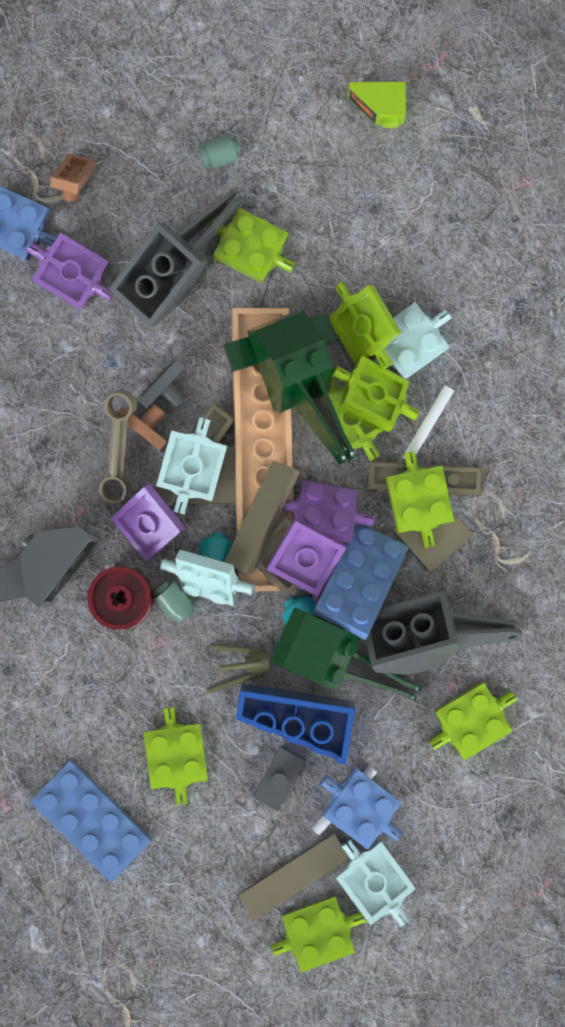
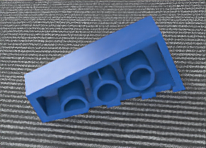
[236,684,355,765]

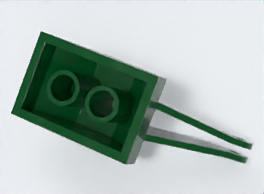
[247,311,355,465]
[270,607,421,701]

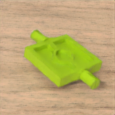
[206,208,296,284]
[329,281,402,369]
[332,356,420,432]
[329,377,385,462]
[385,451,454,548]
[428,681,517,761]
[143,706,208,805]
[271,895,366,973]

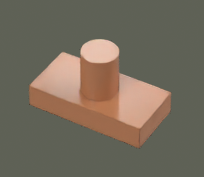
[50,153,95,202]
[117,404,168,453]

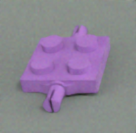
[26,232,114,311]
[282,480,375,543]

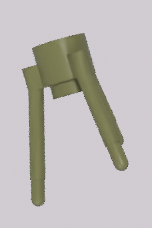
[207,643,270,694]

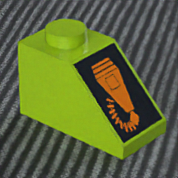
[348,82,406,128]

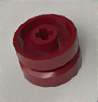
[87,567,154,630]

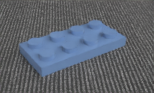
[312,524,409,640]
[30,759,152,882]

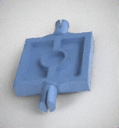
[0,186,57,261]
[320,768,402,850]

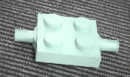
[373,302,451,379]
[156,417,227,515]
[160,550,255,606]
[334,839,416,927]

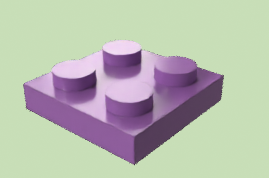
[111,484,186,562]
[267,518,346,596]

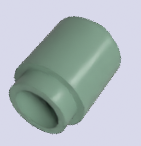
[198,133,241,169]
[153,580,194,623]

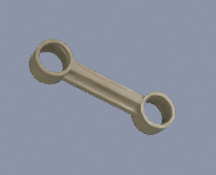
[99,389,137,504]

